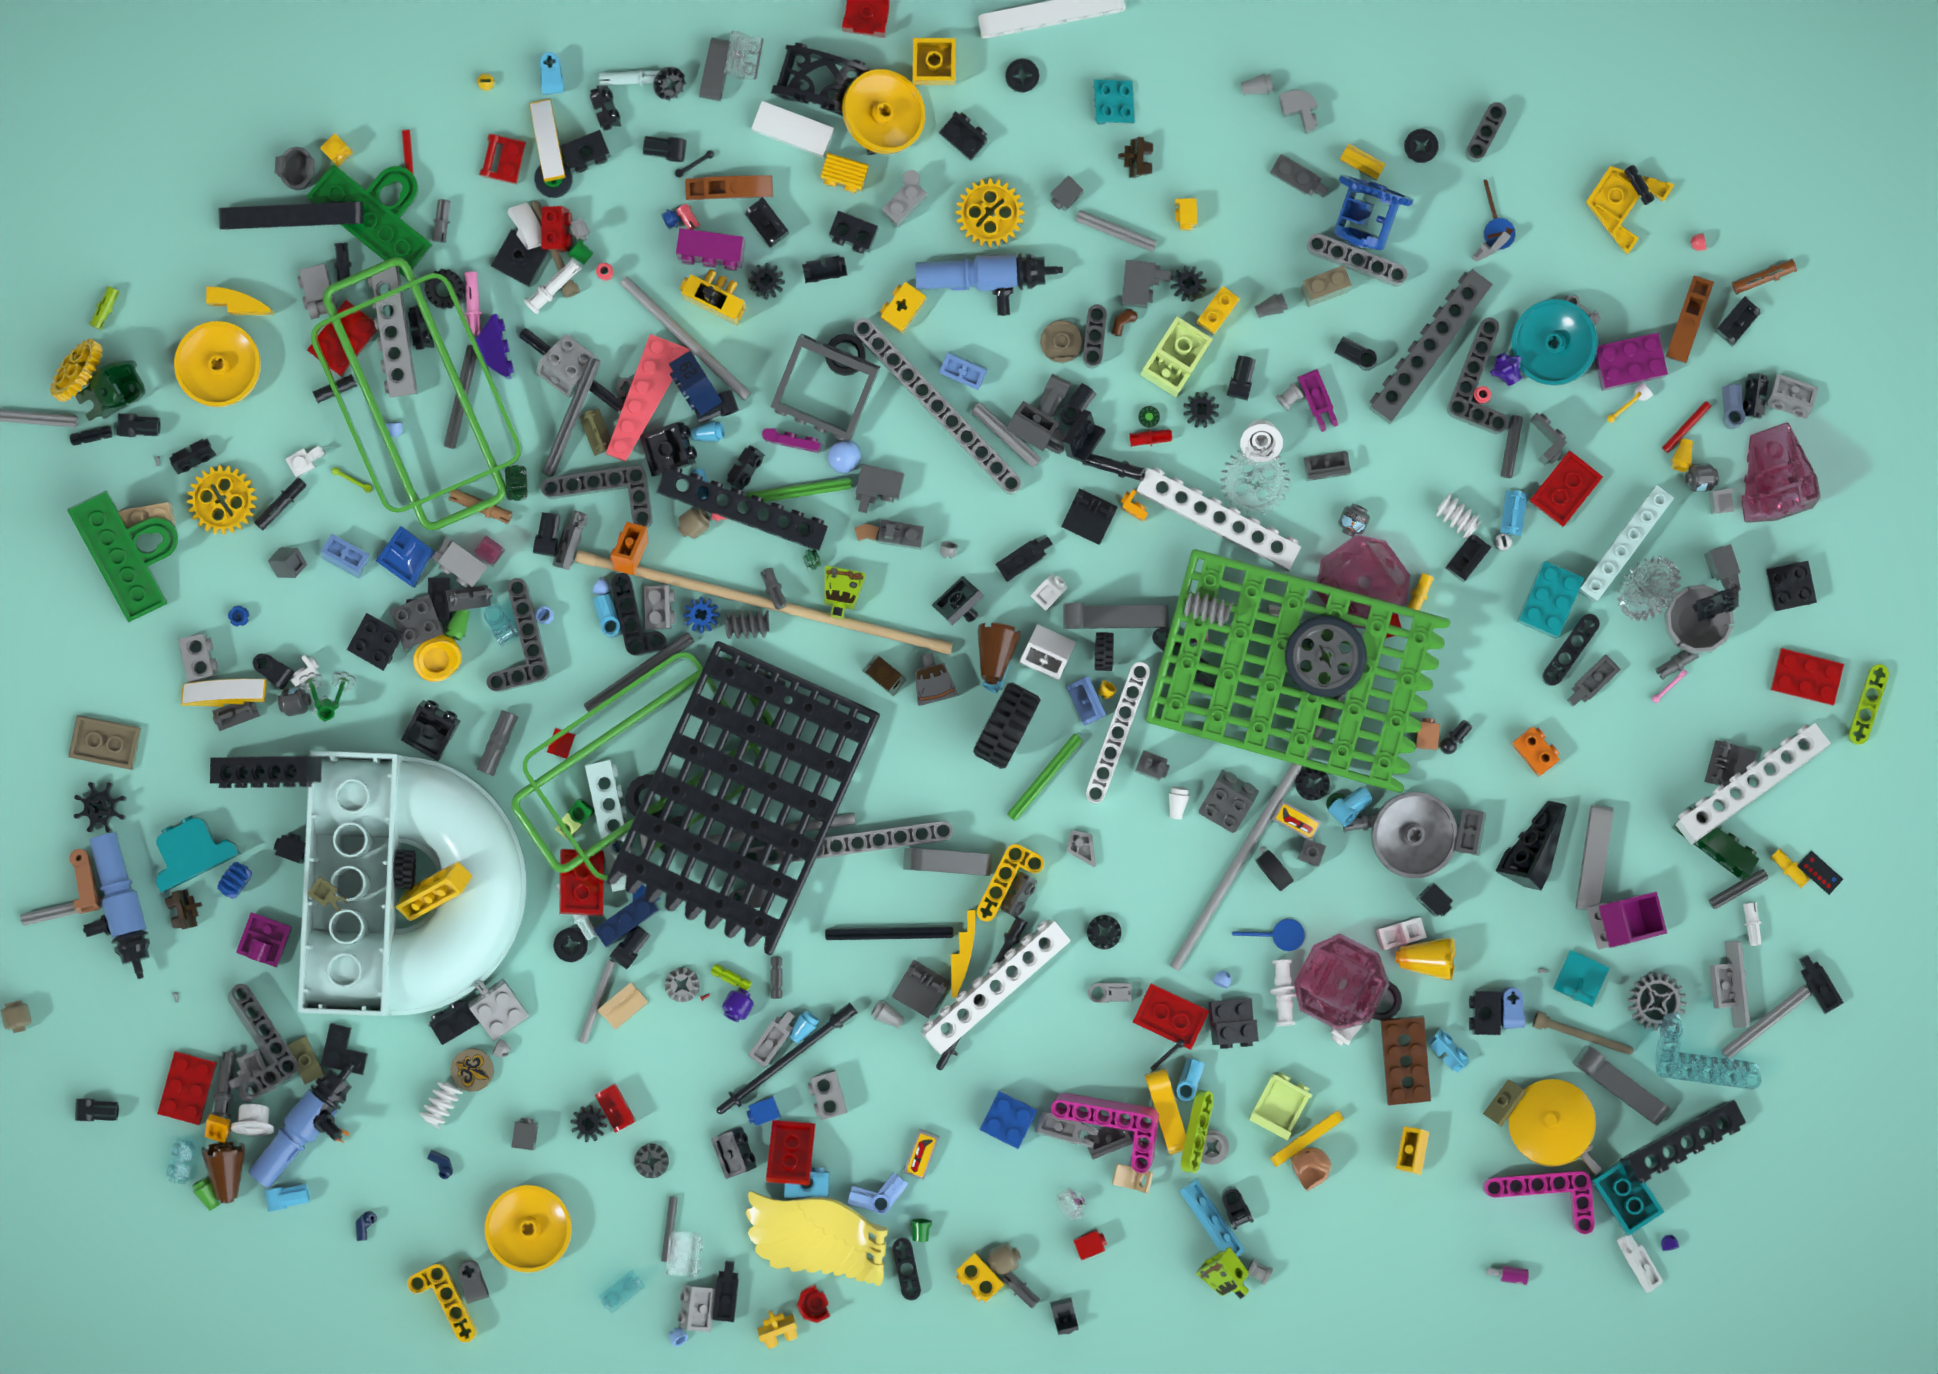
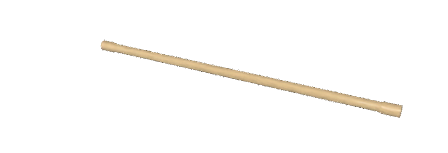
[575,550,953,655]

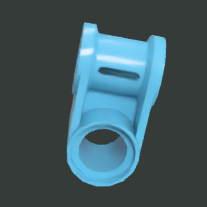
[540,52,564,95]

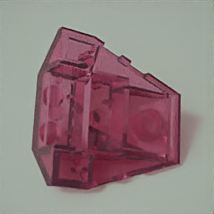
[1741,422,1821,523]

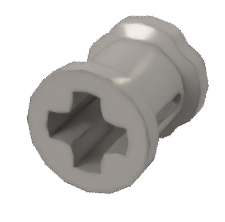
[1276,383,1304,411]
[1247,1258,1273,1285]

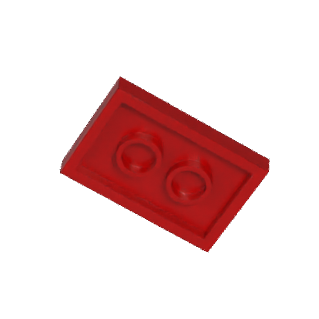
[307,300,378,377]
[1529,450,1603,528]
[1770,648,1844,706]
[559,849,604,916]
[1133,983,1209,1050]
[157,1051,217,1125]
[766,1120,816,1185]

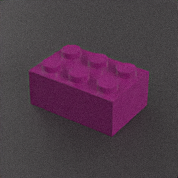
[676,228,745,271]
[1595,332,1668,391]
[1599,891,1667,948]

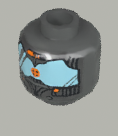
[1685,464,1719,492]
[1338,503,1370,537]
[278,687,311,716]

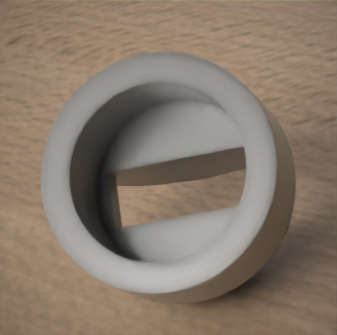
[940,541,958,559]
[492,1039,510,1058]

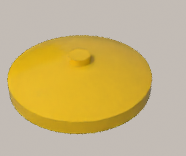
[842,69,925,154]
[174,321,261,407]
[1508,1079,1596,1166]
[484,1185,572,1273]

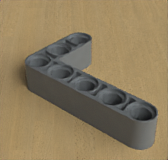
[1447,317,1508,434]
[541,465,653,528]
[487,578,550,692]
[1063,603,1169,629]
[228,984,298,1102]
[1572,1045,1670,1126]

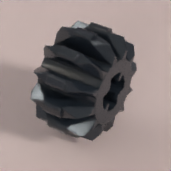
[748,263,785,300]
[1170,266,1207,302]
[1183,392,1219,428]
[570,1105,607,1142]

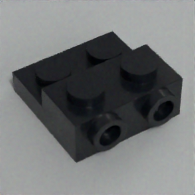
[640,422,697,477]
[401,700,461,761]
[1208,998,1259,1049]

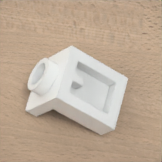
[1031,574,1067,611]
[291,655,320,687]
[1330,1012,1363,1046]

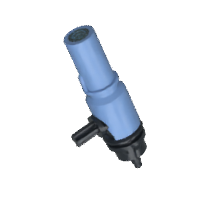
[916,253,1063,316]
[83,832,150,979]
[248,1062,355,1188]

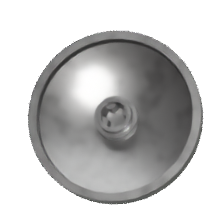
[1371,792,1458,878]

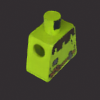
[824,566,866,619]
[1195,1247,1249,1299]

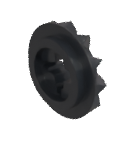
[1005,59,1039,93]
[653,67,686,101]
[1404,129,1439,163]
[1295,767,1330,801]
[1087,915,1121,950]
[553,928,588,962]

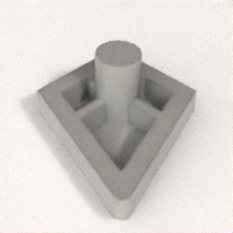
[1067,830,1096,867]

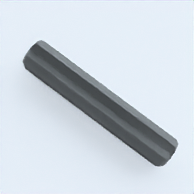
[1501,415,1523,479]
[1709,869,1768,909]

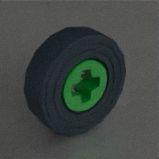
[534,162,573,198]

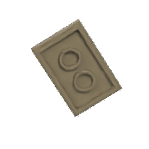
[68,715,141,770]

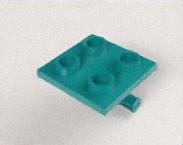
[1553,950,1610,1007]

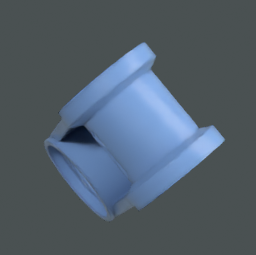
[1501,987,1525,1029]

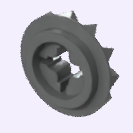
[634,1144,669,1178]

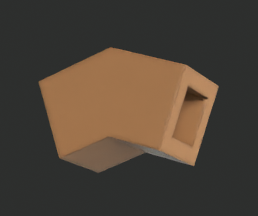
[854,523,880,541]

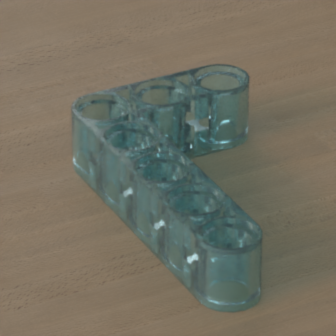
[1655,1013,1762,1089]

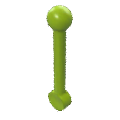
[332,467,372,493]

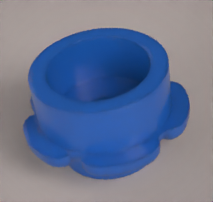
[661,209,680,229]
[228,605,249,627]

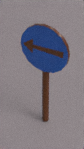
[1483,179,1516,250]

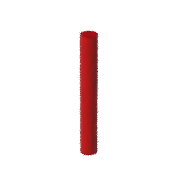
[402,130,414,175]
[1662,401,1711,453]

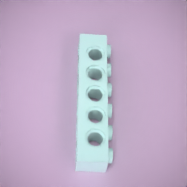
[1579,485,1674,603]
[585,760,637,892]

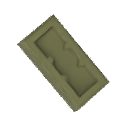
[287,1036,325,1084]
[1483,1079,1527,1127]

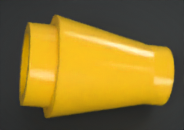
[1671,439,1694,472]

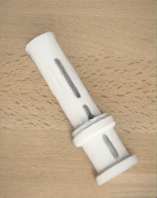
[524,259,582,314]

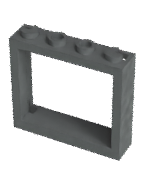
[771,334,881,441]

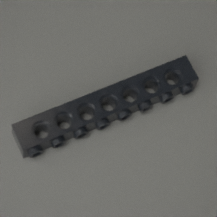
[656,466,828,551]

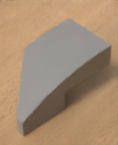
[1471,231,1511,261]

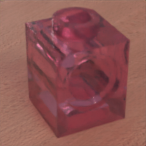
[473,535,505,567]

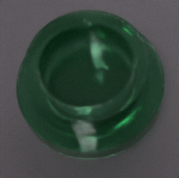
[803,549,821,570]

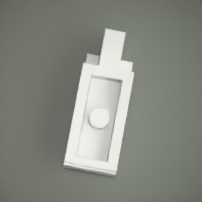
[1617,1235,1663,1293]

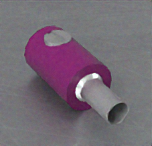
[1486,1266,1529,1285]

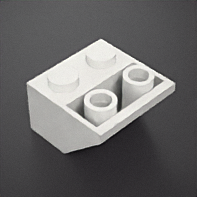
[1019,624,1076,681]

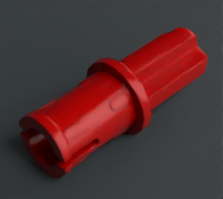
[1129,429,1173,447]

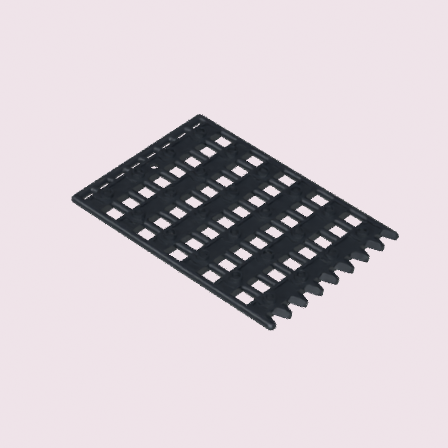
[607,641,880,956]

